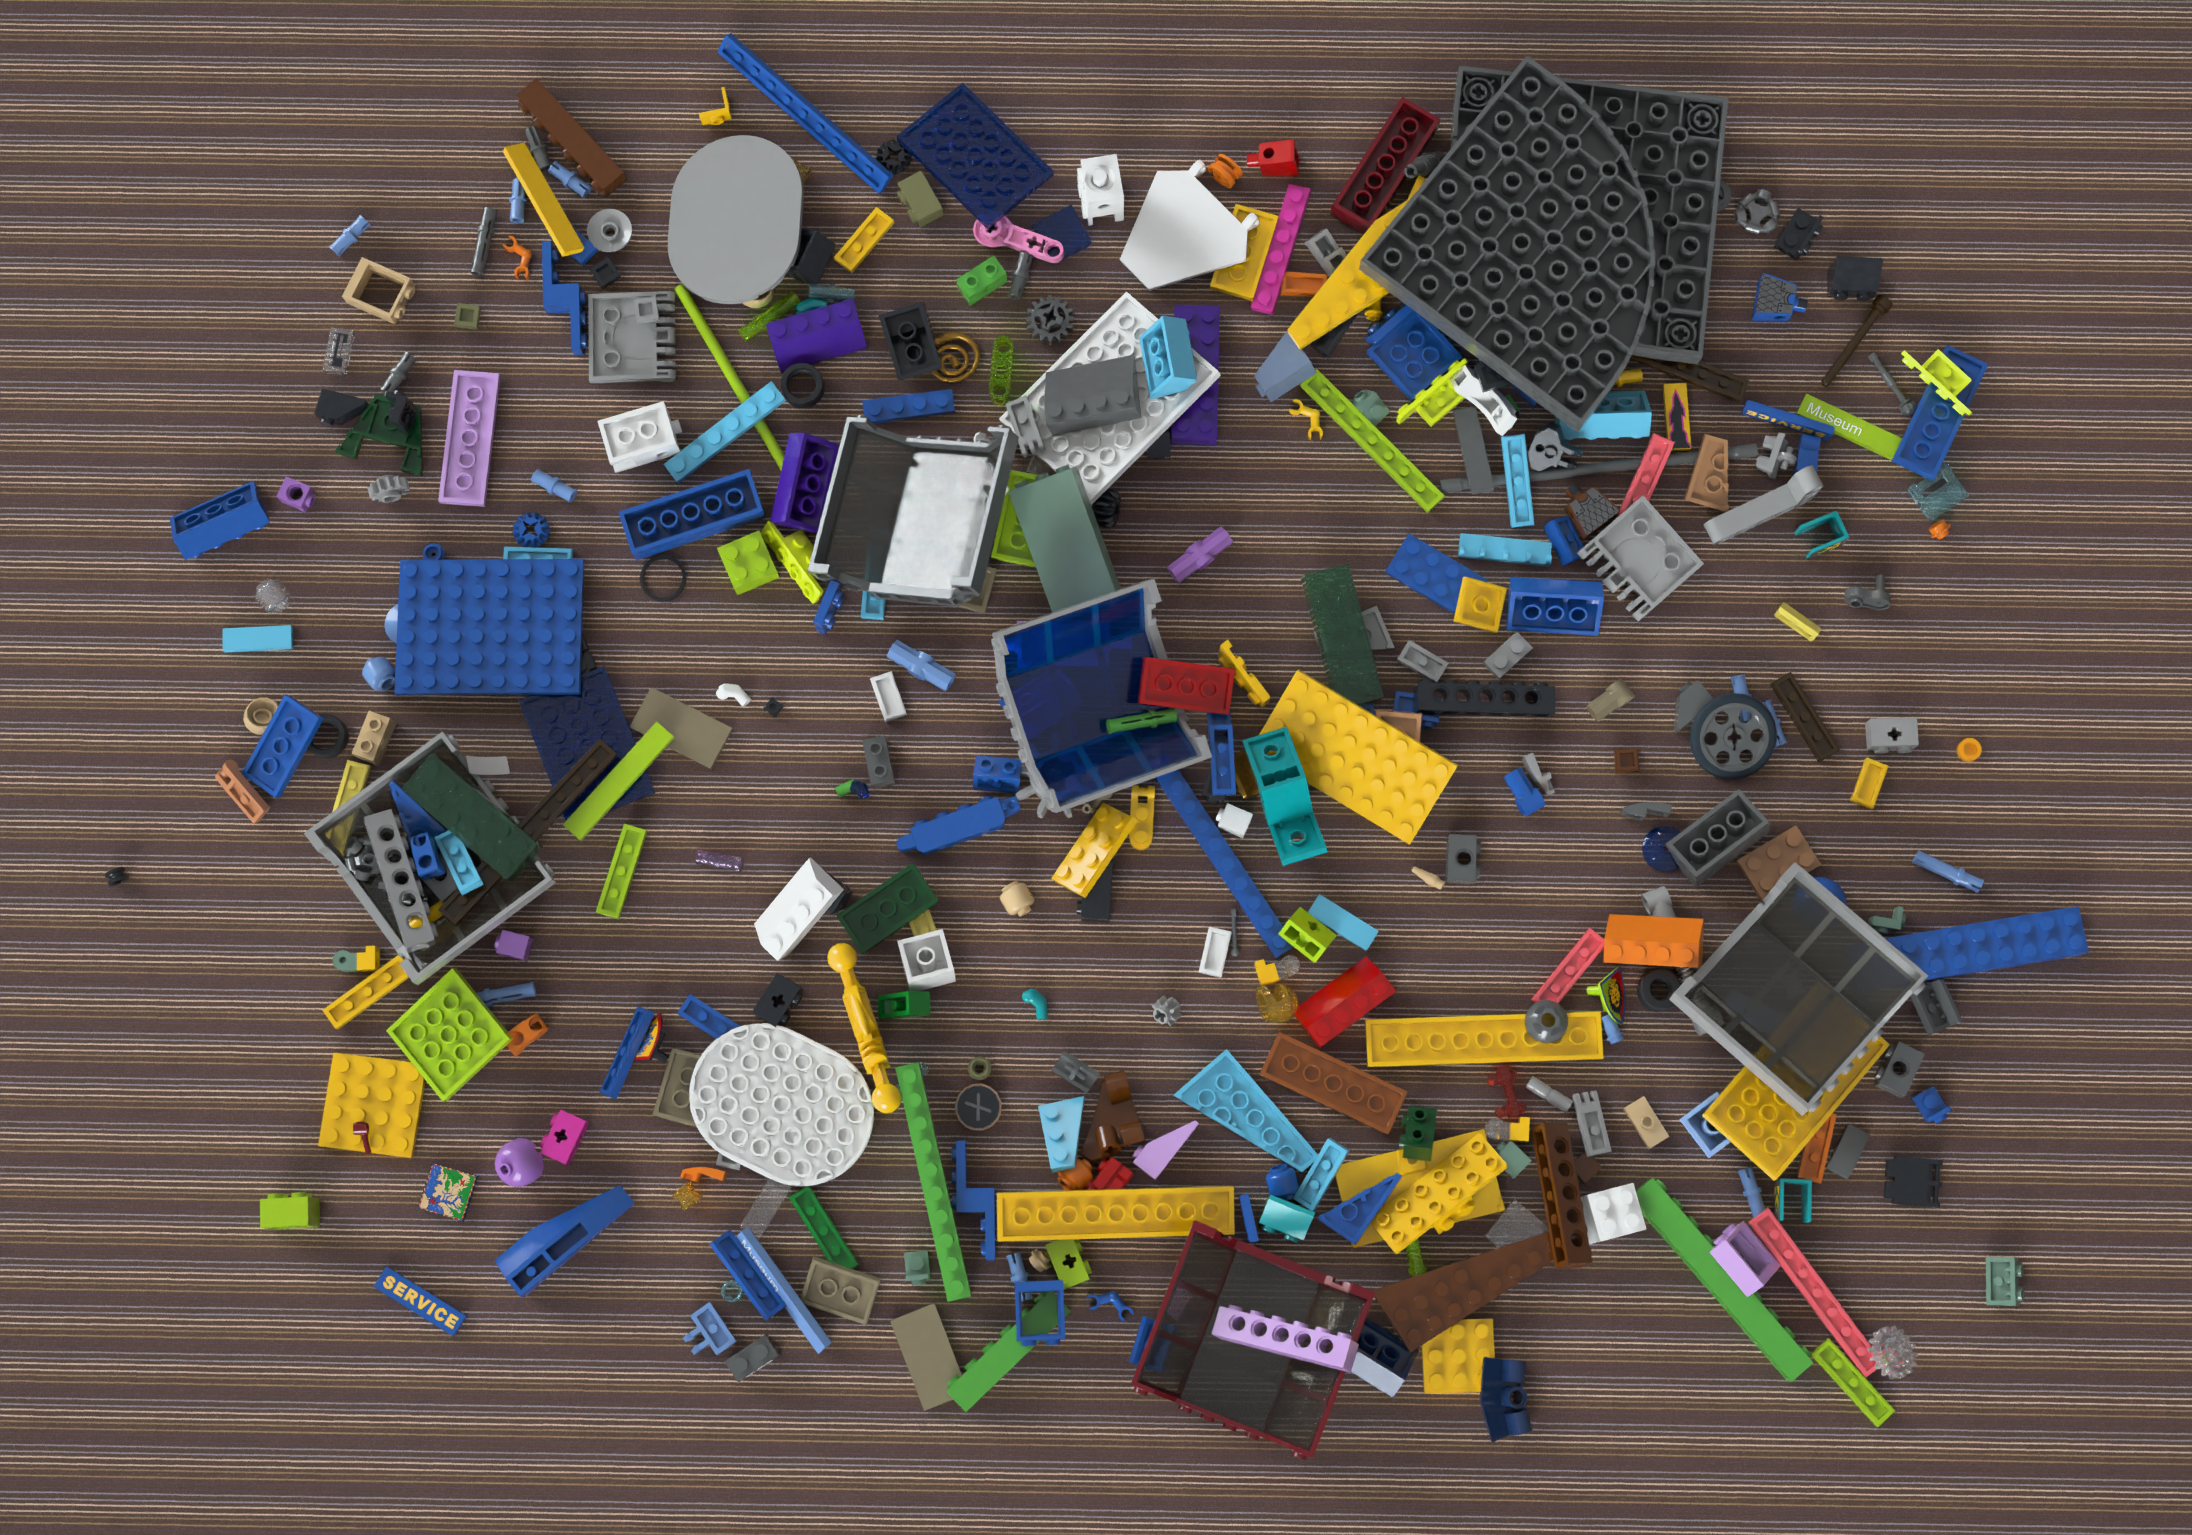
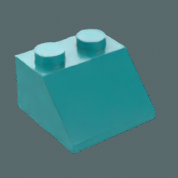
[1258,1195,1315,1243]

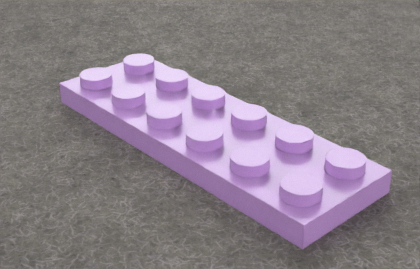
[438,370,501,507]

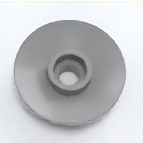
[587,209,632,252]

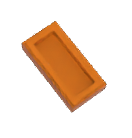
[1281,271,1327,297]

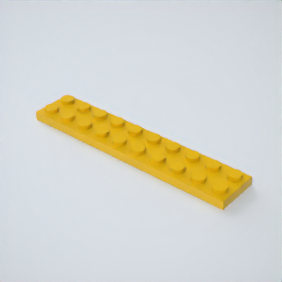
[1365,1012,1604,1068]
[997,1186,1235,1242]

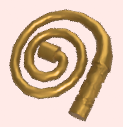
[932,332,980,383]

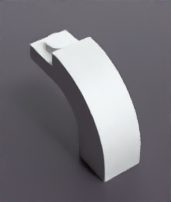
[1450,365,1517,436]

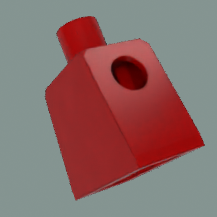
[1247,140,1299,176]

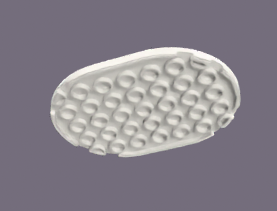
[689,1023,874,1186]

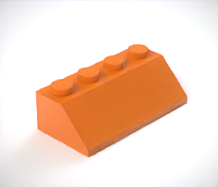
[1604,914,1704,968]

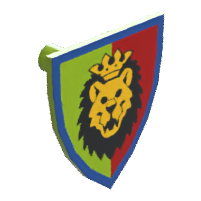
[1587,966,1625,1025]

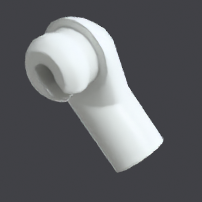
[716,683,751,707]

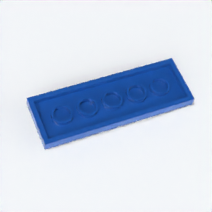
[1891,345,1988,481]

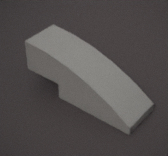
[1304,229,1347,277]

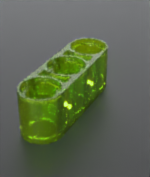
[989,336,1014,405]

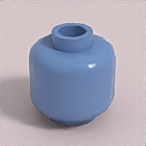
[362,657,395,691]

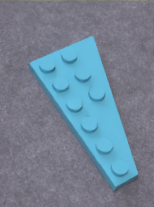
[1173,1049,1318,1173]

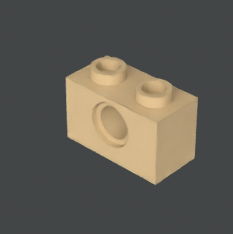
[352,711,396,766]

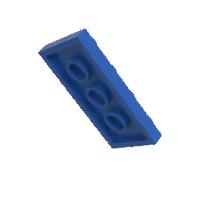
[1385,533,1487,615]
[241,694,324,798]

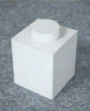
[1216,803,1253,839]

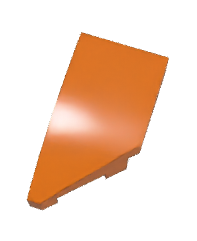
[680,1167,728,1183]

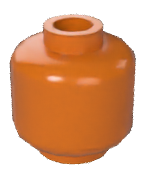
[1058,1158,1093,1191]

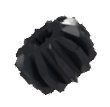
[1092,489,1122,528]

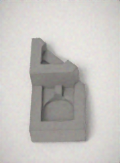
[1522,753,1555,795]

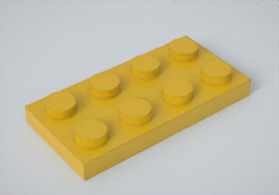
[1210,204,1279,301]
[1051,803,1137,898]

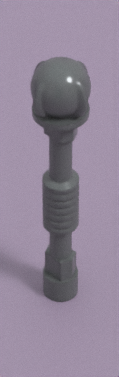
[1868,352,1917,416]

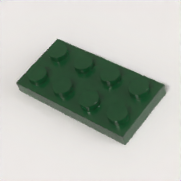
[836,863,940,954]

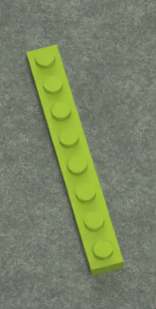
[1300,369,1444,513]

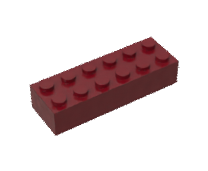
[1330,97,1441,234]

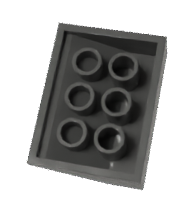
[1044,355,1142,436]

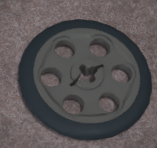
[1690,693,1777,780]

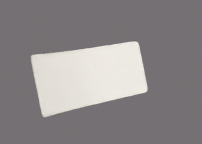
[466,756,510,775]

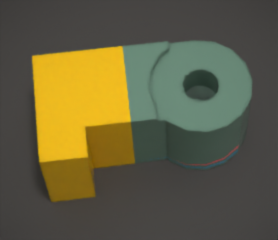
[333,946,380,972]

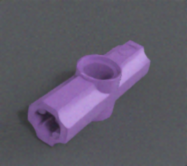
[1167,527,1233,584]

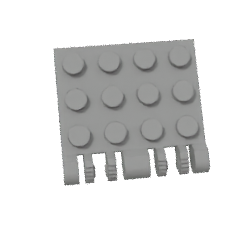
[588,291,676,383]
[1577,495,1704,621]

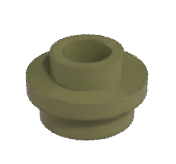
[968,1056,991,1080]

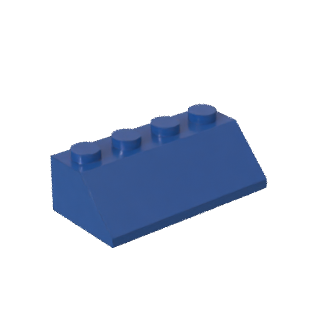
[170,481,270,560]
[1506,577,1604,636]

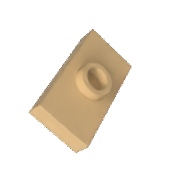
[1623,1096,1669,1149]

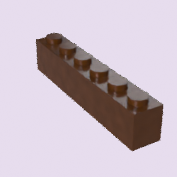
[516,78,627,197]

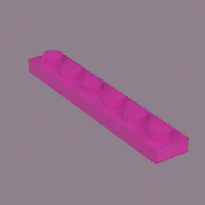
[1251,184,1311,315]

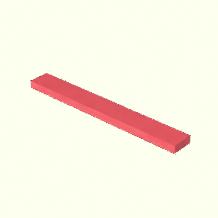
[1748,1208,1884,1378]

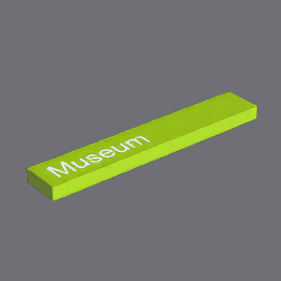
[1796,394,1902,460]

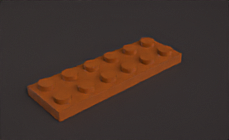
[1259,1032,1407,1135]

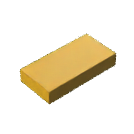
[1850,758,1889,810]

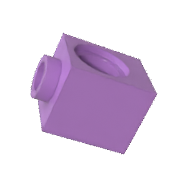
[276,477,316,513]
[495,930,533,962]

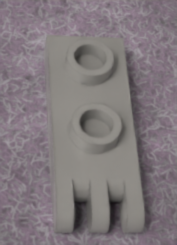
[1005,396,1046,458]
[1572,1090,1612,1157]

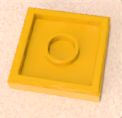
[1453,577,1507,633]

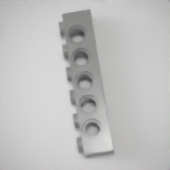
[364,809,438,953]

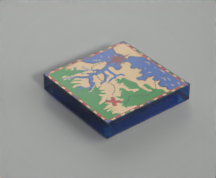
[418,1163,479,1222]

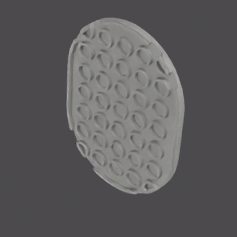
[668,135,804,304]

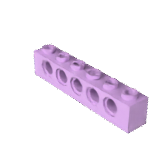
[1212,1305,1359,1373]

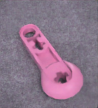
[973,211,1064,263]

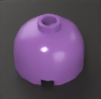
[495,1138,544,1187]

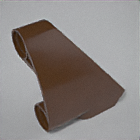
[1080,1070,1145,1162]

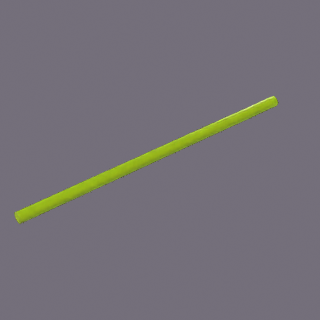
[675,284,785,470]

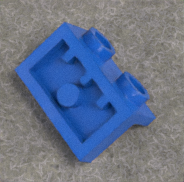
[973,755,1022,794]

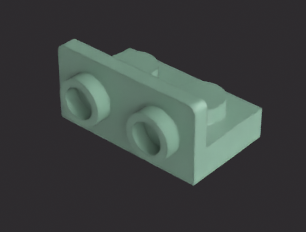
[1986,1257,2024,1306]

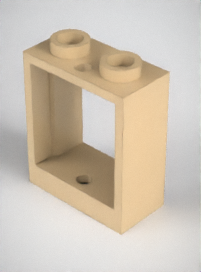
[342,257,415,325]

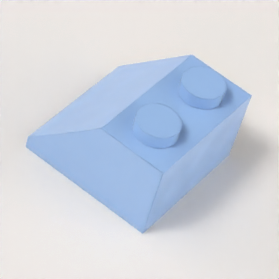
[1680,1092,1730,1158]

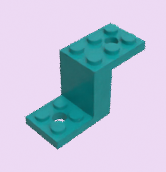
[1242,727,1327,866]

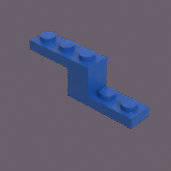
[542,241,587,355]
[1207,712,1236,796]
[951,1141,996,1261]

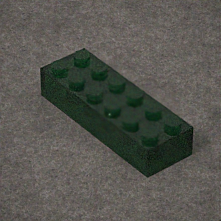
[1301,563,1384,705]
[401,753,543,882]

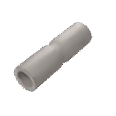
[1525,1076,1573,1113]

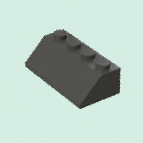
[1666,789,1769,887]

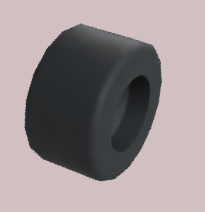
[1637,969,1681,1012]

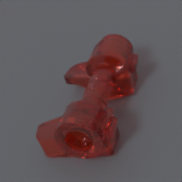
[1487,1064,1526,1118]

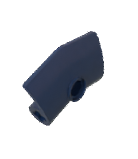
[1480,1357,1532,1442]

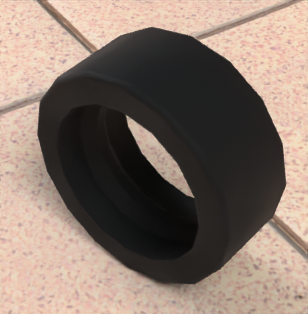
[781,363,824,408]
[307,713,349,759]

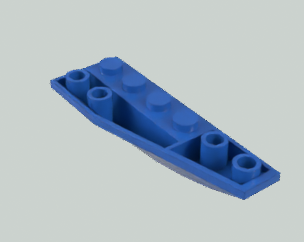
[495,1185,635,1297]

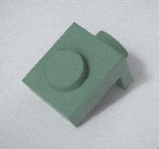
[1351,390,1390,426]
[1868,906,1906,934]

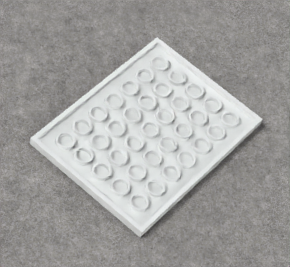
[999,292,1221,505]

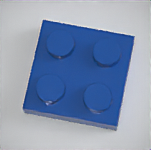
[813,580,845,635]

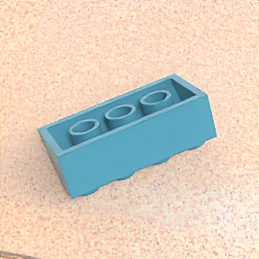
[1555,391,1652,440]

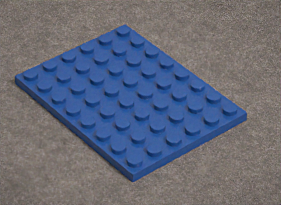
[394,559,585,696]

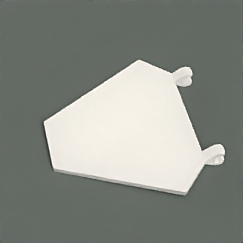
[1120,160,1259,291]

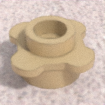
[1029,1249,1052,1272]

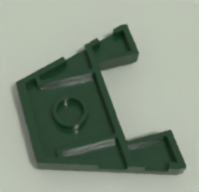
[335,394,423,477]

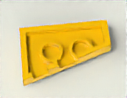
[1218,639,1271,708]

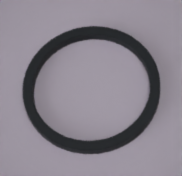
[640,556,686,601]

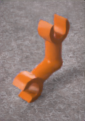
[502,236,532,281]

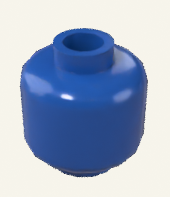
[1266,1164,1299,1201]

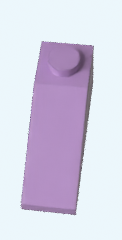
[1132,1121,1199,1180]

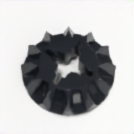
[876,139,912,174]

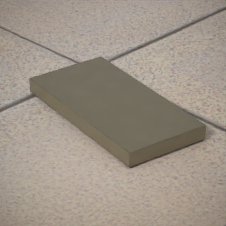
[629,687,733,770]
[890,1303,962,1411]

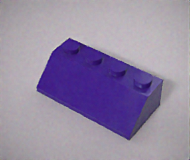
[766,298,867,373]
[770,433,840,533]

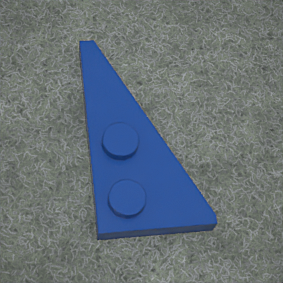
[389,779,448,849]
[1317,1173,1402,1245]

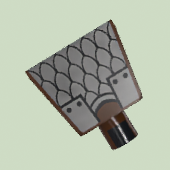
[1565,483,1620,541]

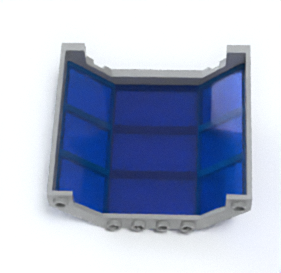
[991,579,1212,813]

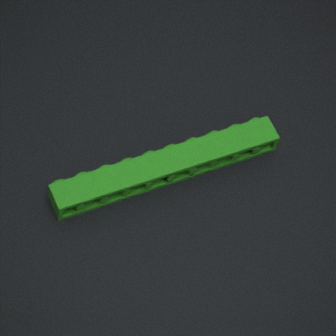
[895,1062,972,1302]
[1636,1178,1813,1382]

